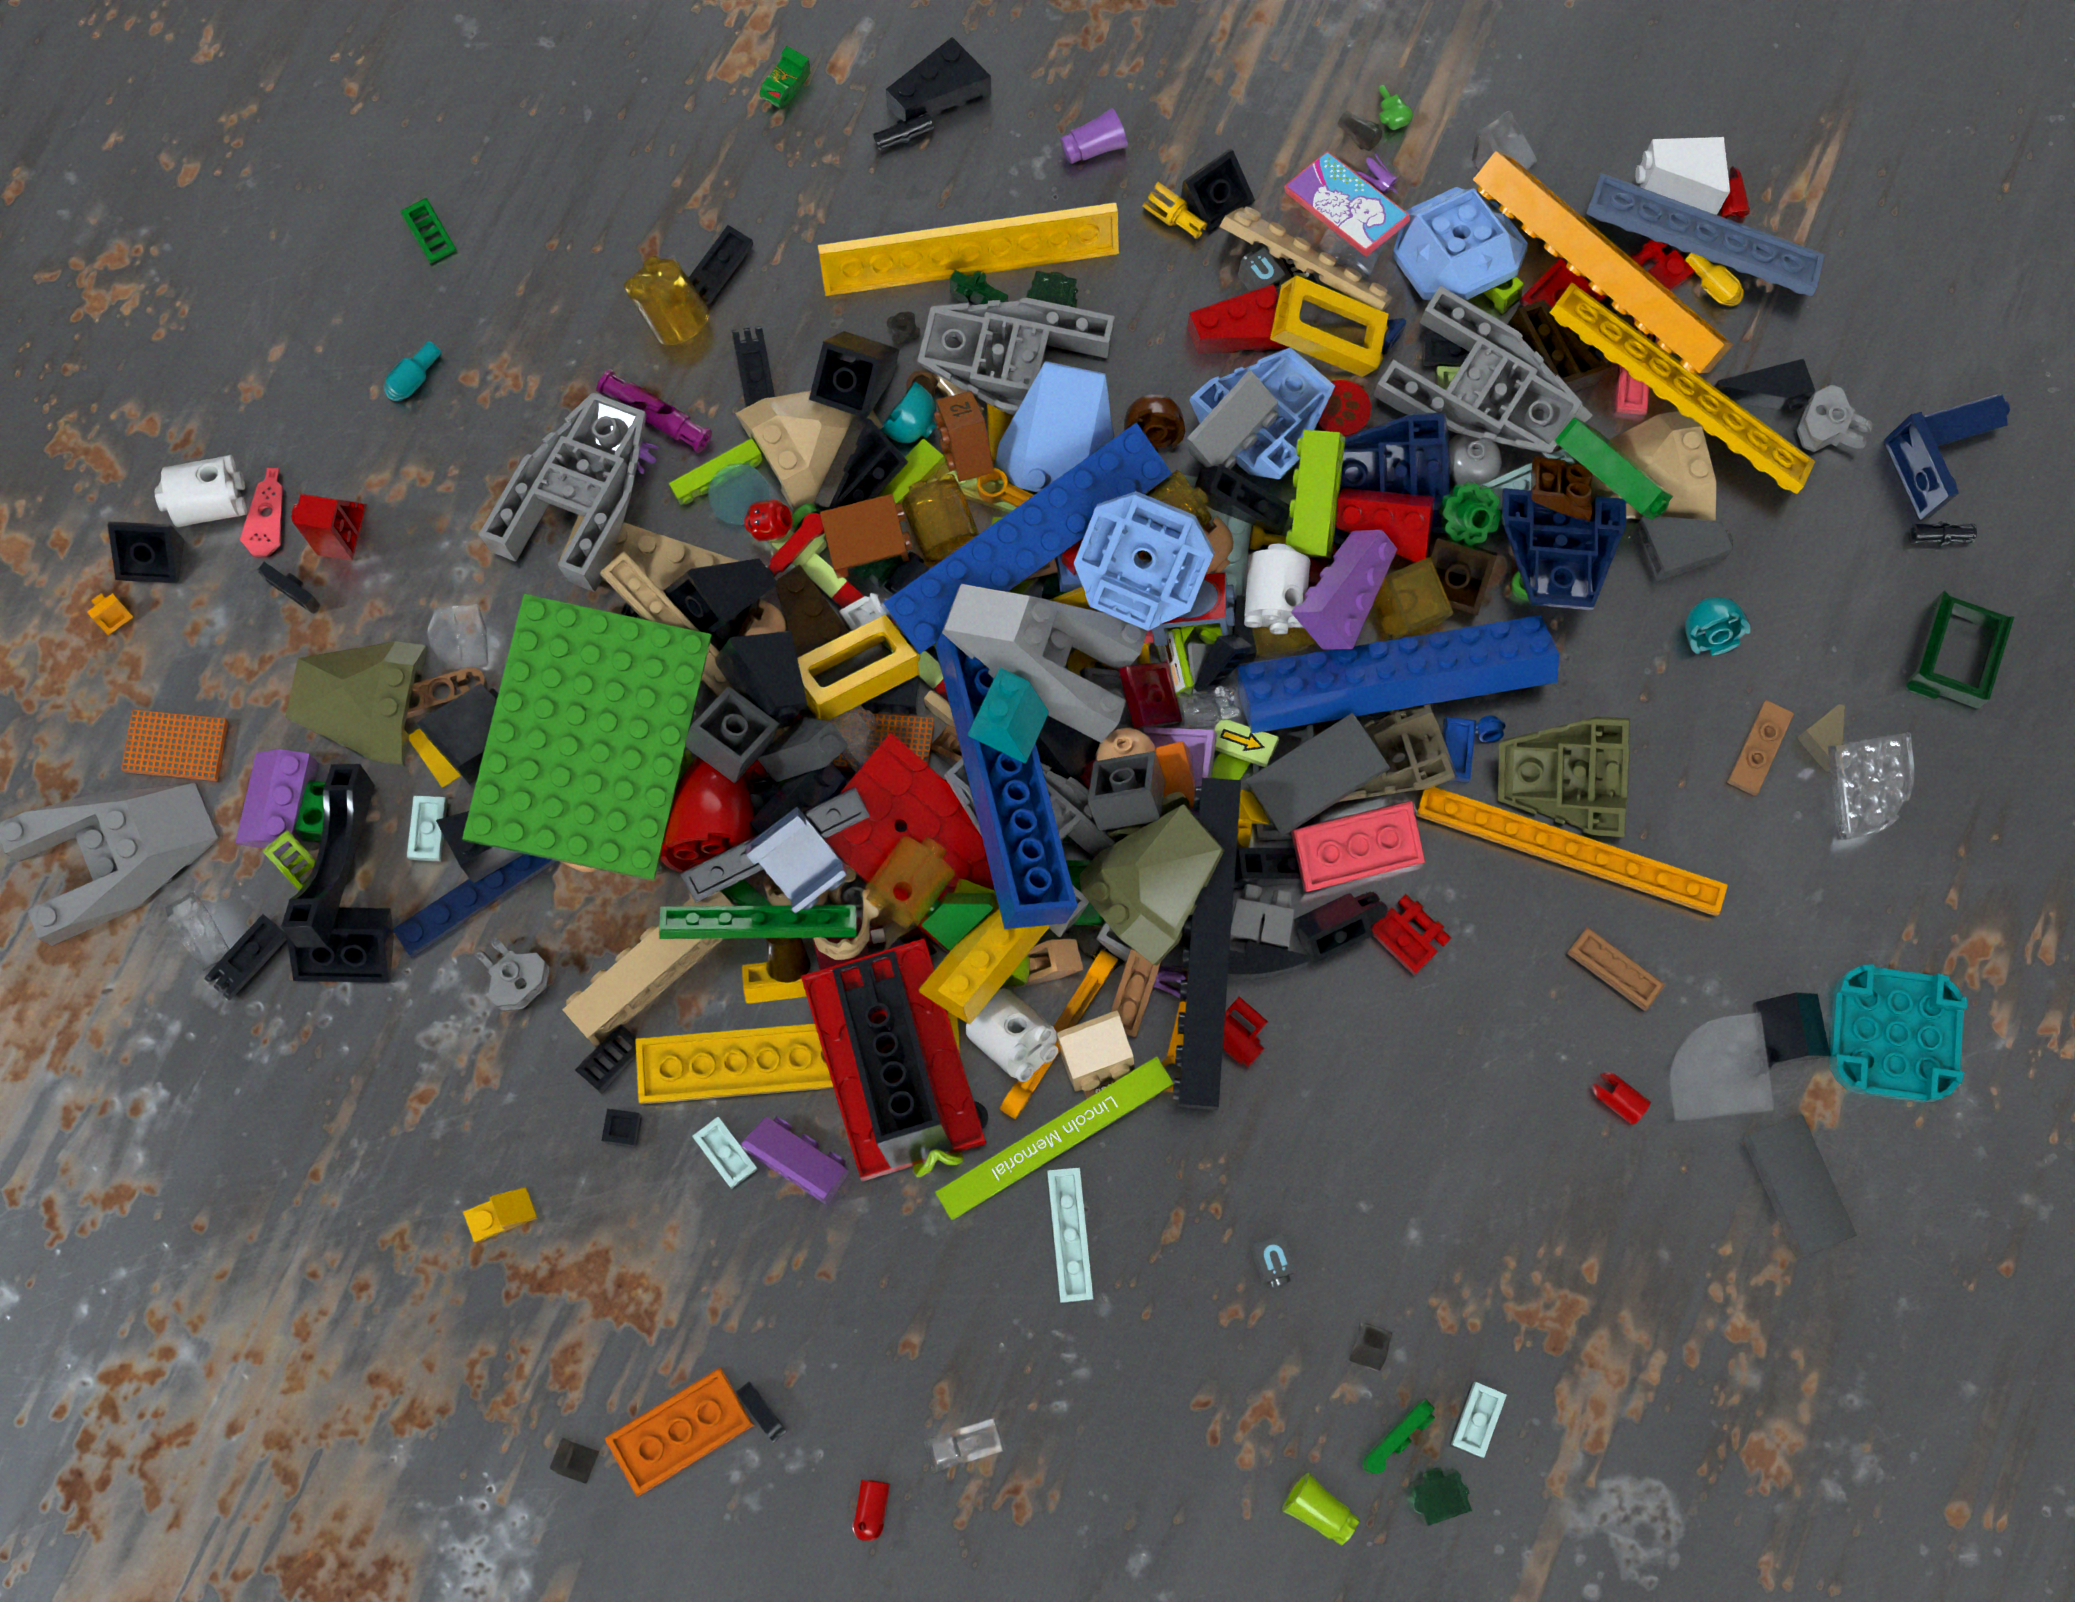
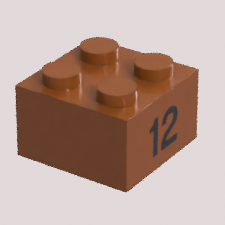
[933,391,994,482]

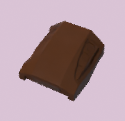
[1531,456,1592,521]

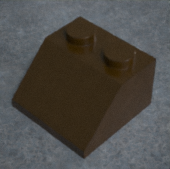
[1419,535,1497,615]

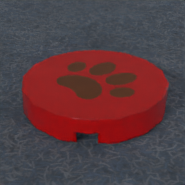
[1317,380,1372,437]

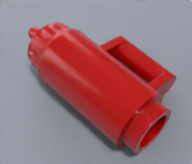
[1223,996,1268,1067]

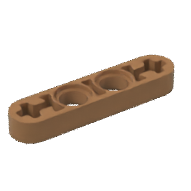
[406,667,487,719]

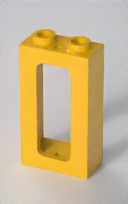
[1270,275,1389,377]
[797,614,920,721]

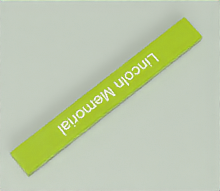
[935,1056,1174,1221]

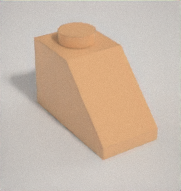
[1012,939,1083,988]

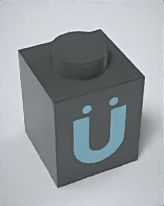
[1238,247,1286,292]
[1250,1234,1297,1288]

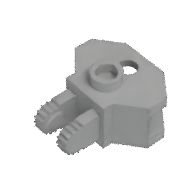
[1797,385,1873,452]
[475,936,550,1011]

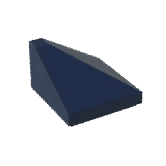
[1381,318,1406,355]

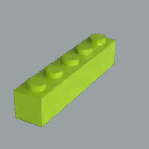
[669,438,763,505]

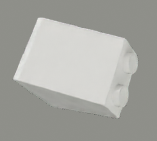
[1635,137,1730,215]

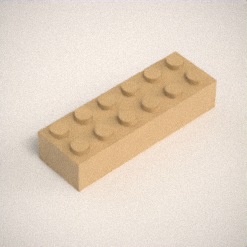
[562,891,734,1048]

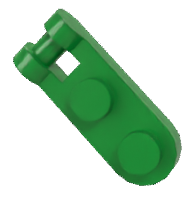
[1362,1398,1435,1474]

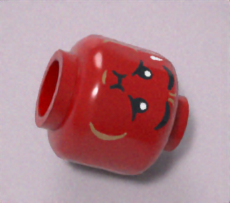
[744,499,793,542]

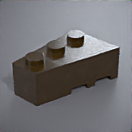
[1507,300,1610,392]
[775,564,849,658]

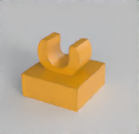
[87,593,133,636]

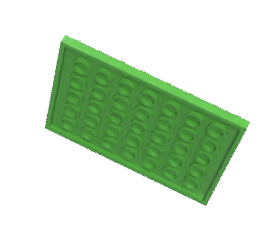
[462,594,712,881]

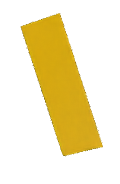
[409,728,461,788]

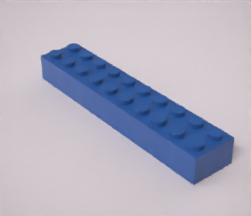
[880,423,1172,654]
[1237,615,1559,734]
[935,633,1078,929]

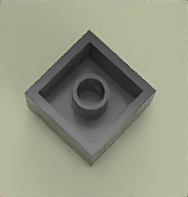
[685,686,779,783]
[1088,751,1165,831]

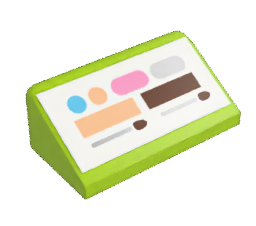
[1156,628,1194,697]

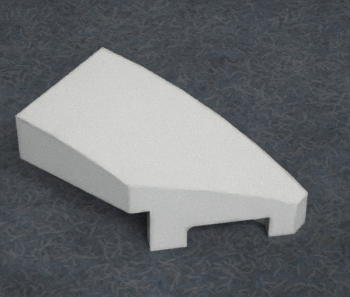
[838,593,889,632]

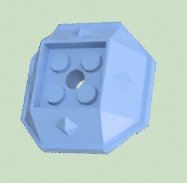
[1393,187,1528,300]
[1074,491,1215,631]

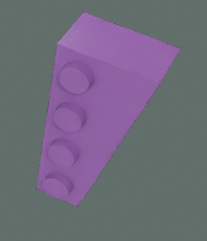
[1291,530,1397,649]

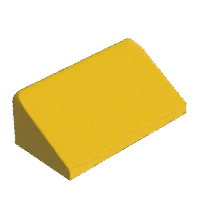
[742,962,807,1004]

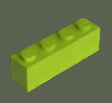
[1286,430,1345,560]

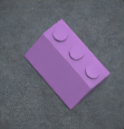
[235,749,319,854]
[741,1116,849,1206]

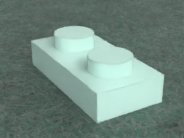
[407,796,448,862]
[692,1117,758,1189]
[1451,1382,1507,1458]

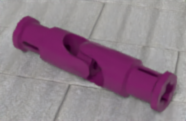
[596,369,712,453]

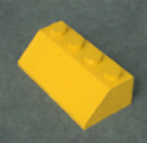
[919,896,1049,1025]

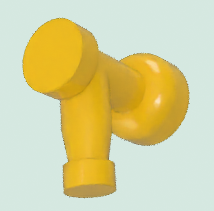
[1249,525,1286,550]

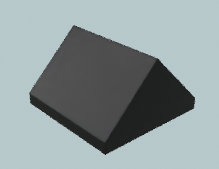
[1181,149,1255,232]
[107,521,184,583]
[1754,992,1831,1065]

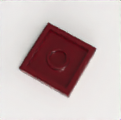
[1119,662,1182,729]

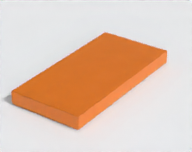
[604,1367,754,1497]

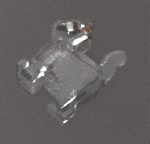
[1180,686,1241,729]

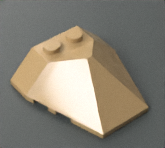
[736,391,887,512]
[1576,411,1716,521]

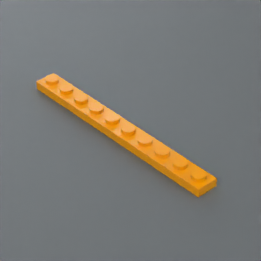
[1415,787,1728,916]

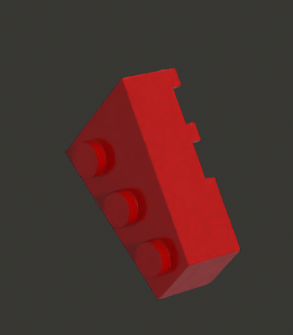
[1187,284,1290,354]
[1336,488,1435,566]
[291,494,367,561]

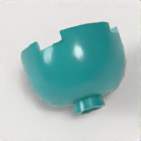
[880,381,937,443]
[1685,597,1751,656]

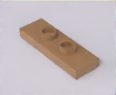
[1727,700,1794,796]
[1567,927,1665,1011]

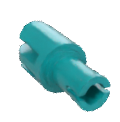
[384,341,442,401]

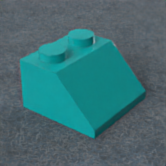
[967,667,1049,764]

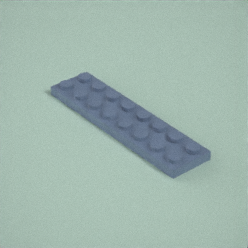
[1586,173,1825,297]

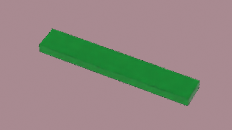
[659,905,856,939]

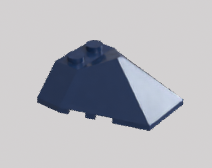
[1339,412,1450,533]
[1502,488,1626,610]

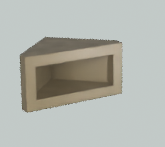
[1797,704,1845,773]

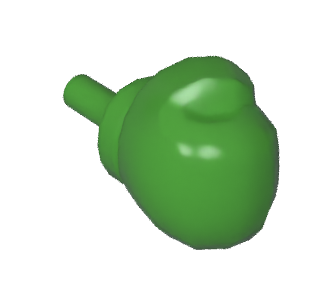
[1378,85,1413,130]

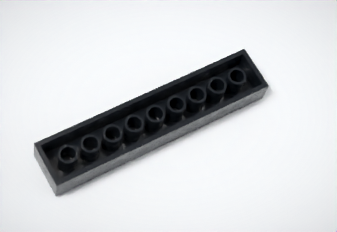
[1173,777,1241,1110]

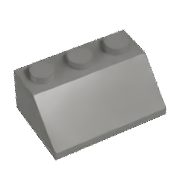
[1187,370,1278,469]

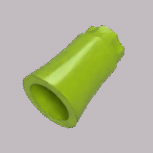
[1282,1472,1360,1546]

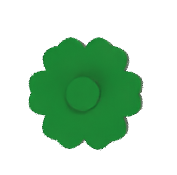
[1439,481,1502,545]

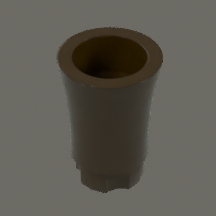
[765,938,811,983]

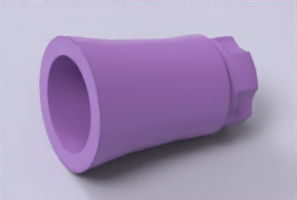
[1060,108,1128,164]

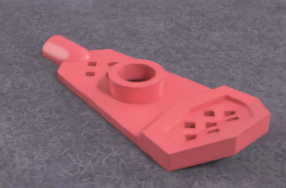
[240,467,283,558]

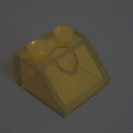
[1373,558,1454,641]

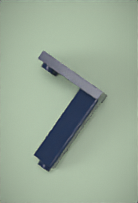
[1883,394,2010,520]

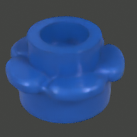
[1475,715,1506,743]

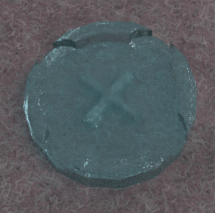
[708,464,770,525]

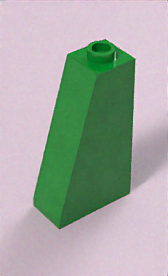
[1554,417,1673,520]

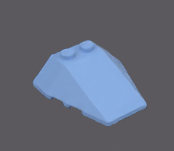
[1189,348,1335,479]
[994,361,1115,492]

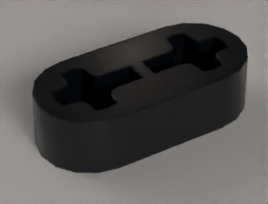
[736,1381,787,1443]

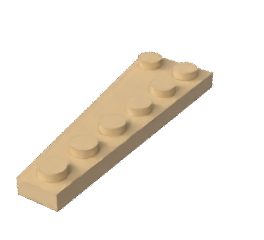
[1220,207,1393,311]

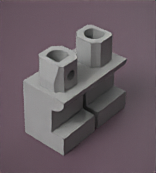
[1230,884,1294,950]

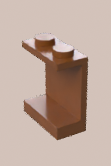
[820,494,913,579]

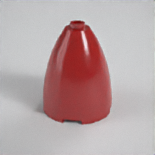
[660,756,757,873]

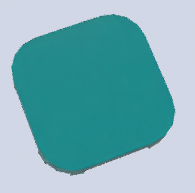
[1829,964,1968,1103]

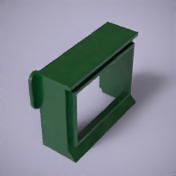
[1906,590,2014,709]

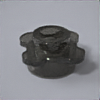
[887,311,921,344]

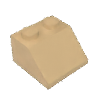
[1057,1010,1135,1092]

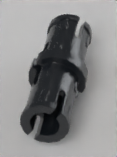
[873,112,934,151]
[1910,521,1977,546]

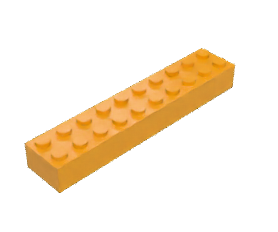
[1473,151,1734,374]

